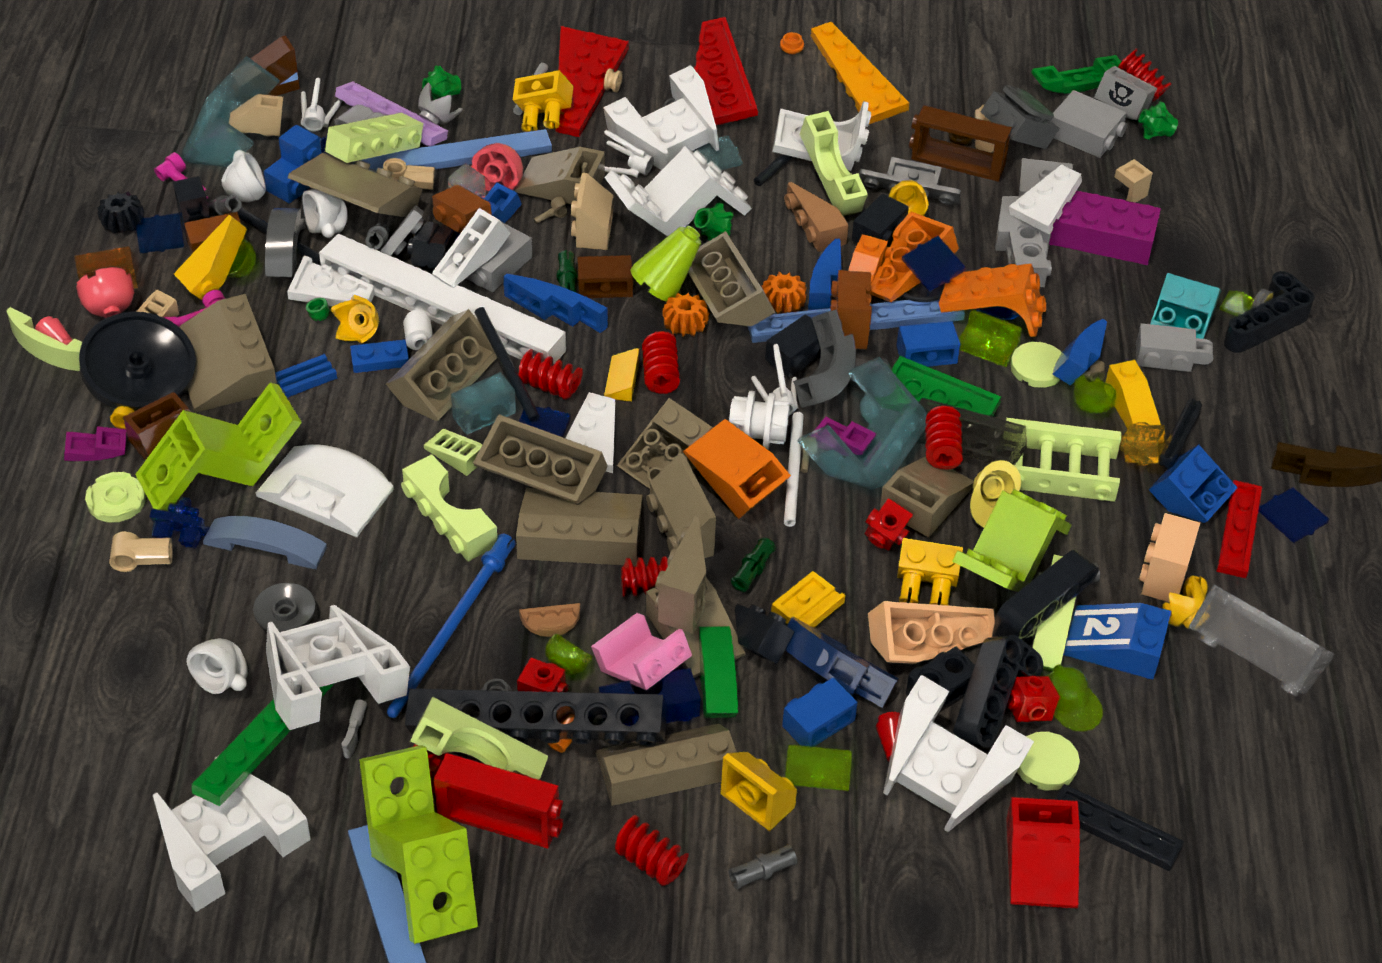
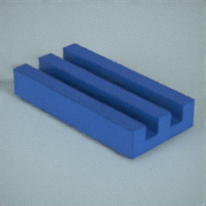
[275,354,337,397]

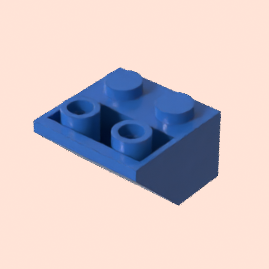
[1149,445,1238,523]

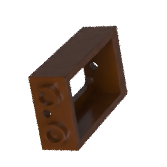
[909,105,1012,182]

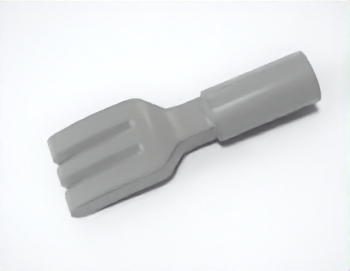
[341,700,367,758]

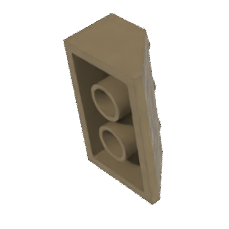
[646,453,716,558]

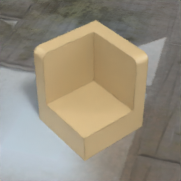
[1115,159,1153,203]

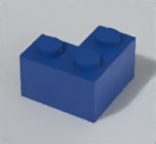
[263,125,322,204]

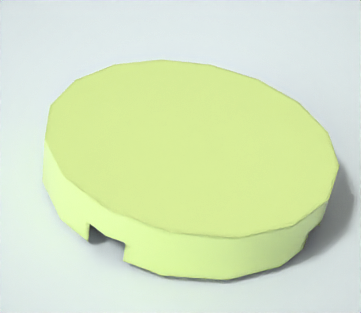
[1010,342,1062,388]
[85,472,146,522]
[1017,732,1080,791]

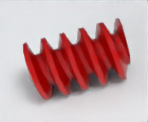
[1118,49,1172,102]
[642,331,680,394]
[519,349,583,399]
[925,406,963,470]
[621,556,668,597]
[615,815,689,886]

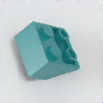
[1150,273,1221,339]

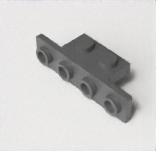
[859,157,961,205]

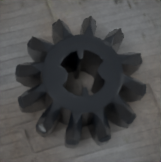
[97,191,144,234]

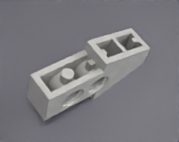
[995,196,1052,287]

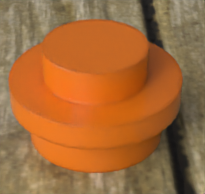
[780,32,804,54]

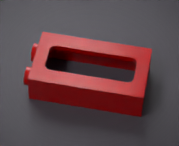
[434,753,563,849]

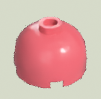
[470,143,523,192]
[76,267,134,318]

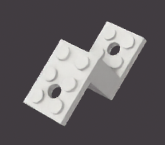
[604,146,752,236]

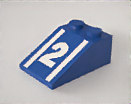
[1063,603,1171,680]

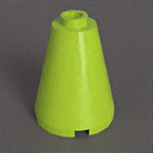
[630,226,701,302]

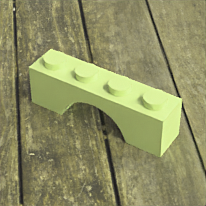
[799,111,868,216]
[401,454,498,562]
[410,697,548,780]

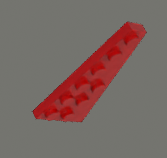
[694,17,758,125]
[556,26,629,137]

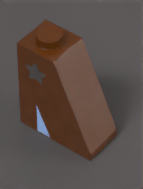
[230,35,300,104]

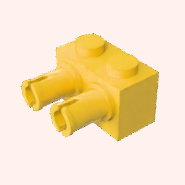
[513,70,574,132]
[897,538,963,606]

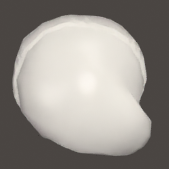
[221,150,266,202]
[302,189,348,238]
[187,638,248,694]

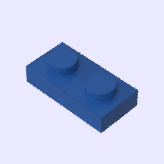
[350,339,409,373]

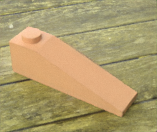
[868,601,995,664]

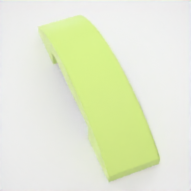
[6,307,82,371]

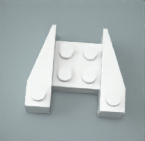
[603,65,719,170]
[266,605,410,730]
[883,675,1034,832]
[153,756,311,912]

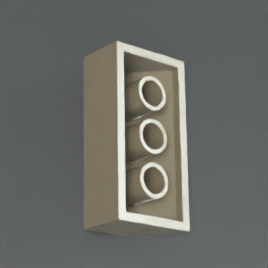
[688,231,776,326]
[386,309,497,421]
[473,415,608,504]
[596,724,737,806]

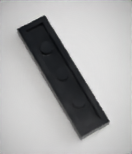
[1055,784,1184,872]

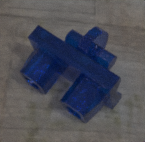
[149,497,210,548]

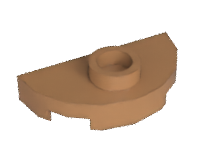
[519,603,580,637]

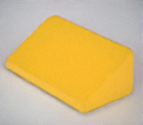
[604,348,639,401]

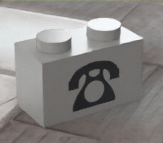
[1094,66,1157,120]

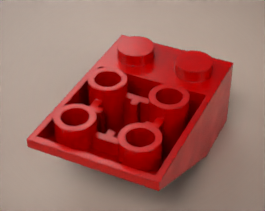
[1006,797,1080,908]

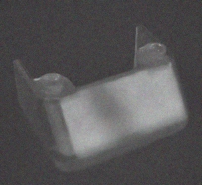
[1189,584,1335,696]

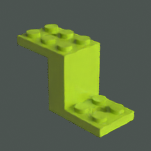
[135,382,302,516]
[952,489,1072,592]
[359,745,478,944]

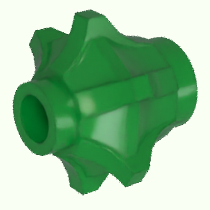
[422,65,461,100]
[1139,101,1178,139]
[694,203,734,241]

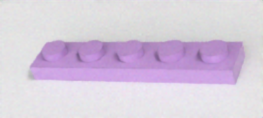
[335,81,448,146]

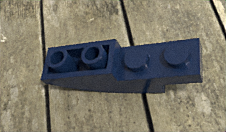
[785,617,899,708]

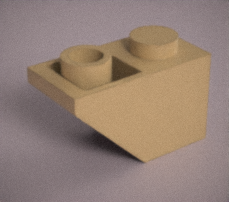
[228,94,283,137]

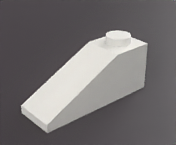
[432,208,511,288]

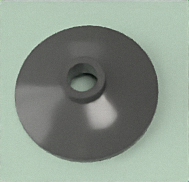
[253,583,316,632]

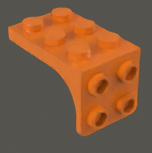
[939,263,1046,337]

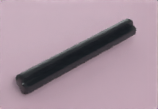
[1158,398,1202,468]

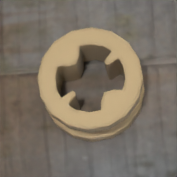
[604,68,622,93]

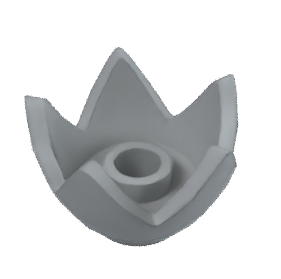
[418,82,463,125]

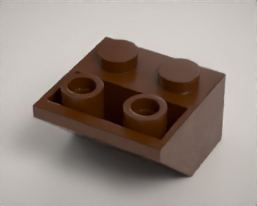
[123,392,190,461]

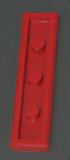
[1216,480,1262,579]

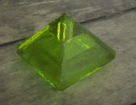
[1220,290,1255,316]

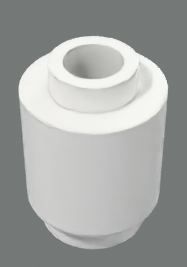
[403,310,433,350]

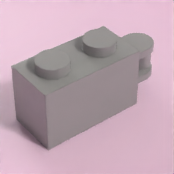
[1136,323,1213,372]

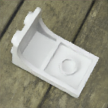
[772,101,871,171]

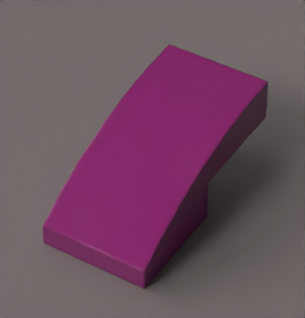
[811,417,877,455]
[64,426,126,461]

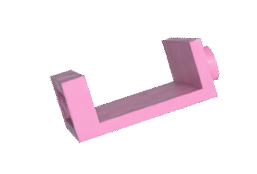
[591,613,692,690]

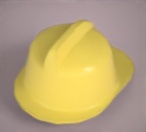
[970,460,1021,528]

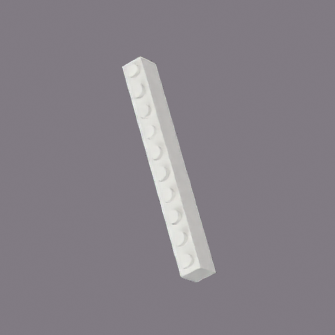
[319,234,566,366]

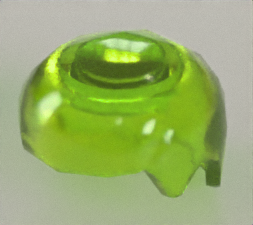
[227,239,256,278]
[1073,375,1116,413]
[545,634,593,675]

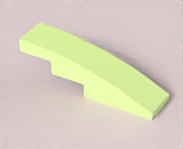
[1032,554,1076,672]

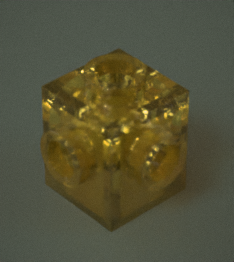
[1120,422,1166,466]

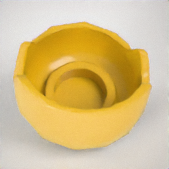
[889,180,929,216]

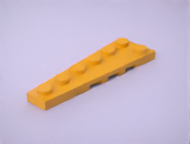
[811,22,909,124]

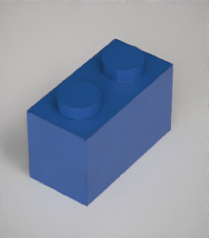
[896,321,960,367]
[782,678,858,752]

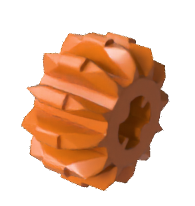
[762,272,807,314]
[663,292,709,337]

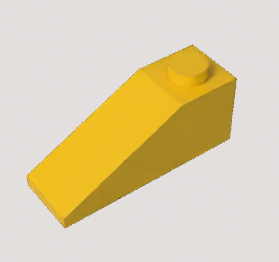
[174,215,247,300]
[1104,360,1165,448]

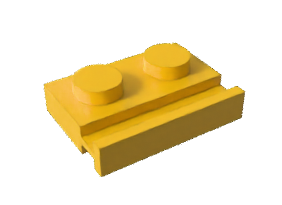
[771,571,845,628]

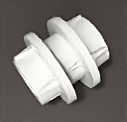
[729,391,790,450]

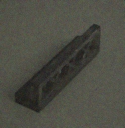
[908,398,1027,465]

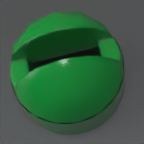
[306,298,330,321]

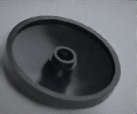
[79,312,196,411]

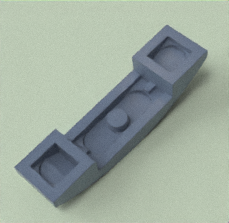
[203,516,327,569]

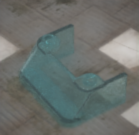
[181,56,280,167]
[797,357,927,489]

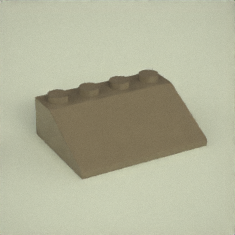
[288,153,423,217]
[179,294,277,413]
[516,488,643,566]

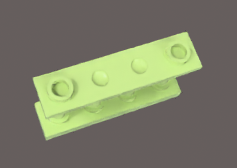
[1003,418,1121,502]

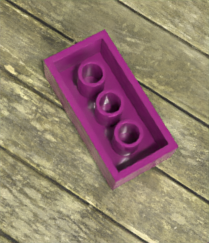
[1049,191,1161,265]

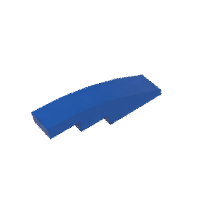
[503,274,608,333]

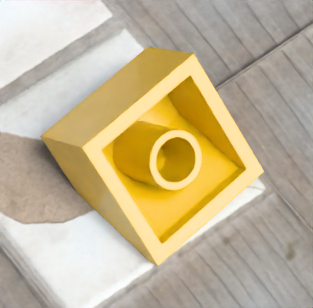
[721,752,797,831]

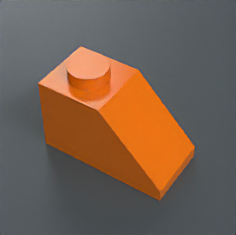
[848,234,888,284]

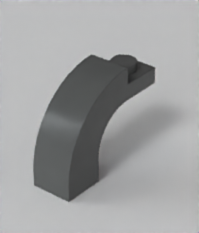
[265,208,305,277]
[793,310,856,408]

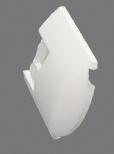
[256,444,394,537]

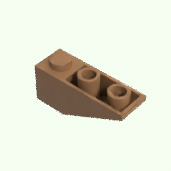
[784,182,848,252]

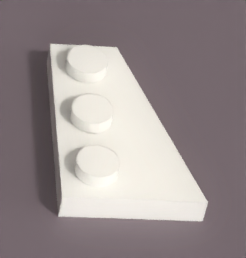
[1009,164,1082,234]
[287,255,375,306]
[566,392,615,473]

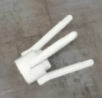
[301,78,343,132]
[604,130,654,178]
[751,344,798,415]

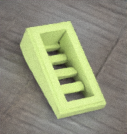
[424,429,482,476]

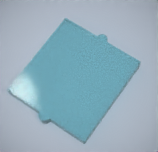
[693,136,743,170]

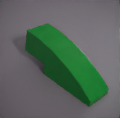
[699,626,738,718]

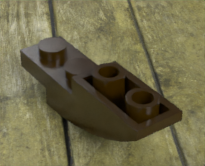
[1271,442,1382,487]

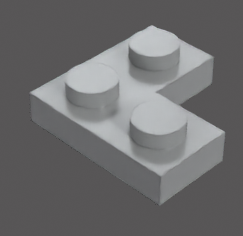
[381,205,424,256]

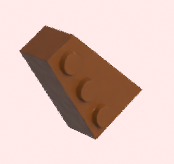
[830,270,872,349]

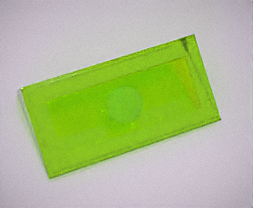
[785,745,852,791]

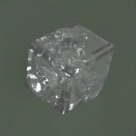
[448,163,486,198]

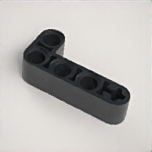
[1224,271,1315,353]
[992,549,1099,645]
[953,635,1043,748]

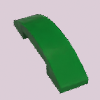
[1031,55,1121,93]

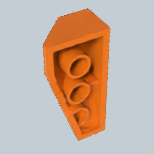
[870,211,959,302]

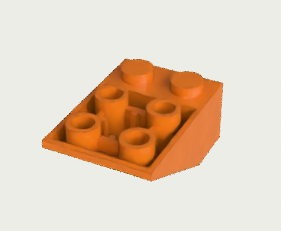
[683,419,791,519]

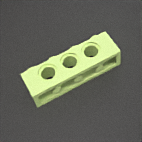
[325,113,424,163]

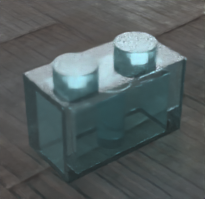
[451,372,516,435]

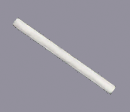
[784,412,804,527]

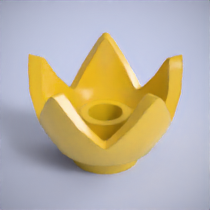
[331,295,379,344]
[1162,576,1206,629]

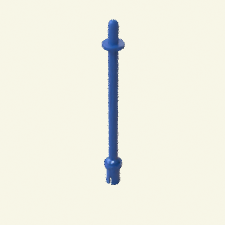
[387,534,516,718]

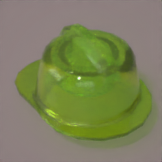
[1046,664,1103,732]

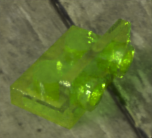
[959,310,1022,368]

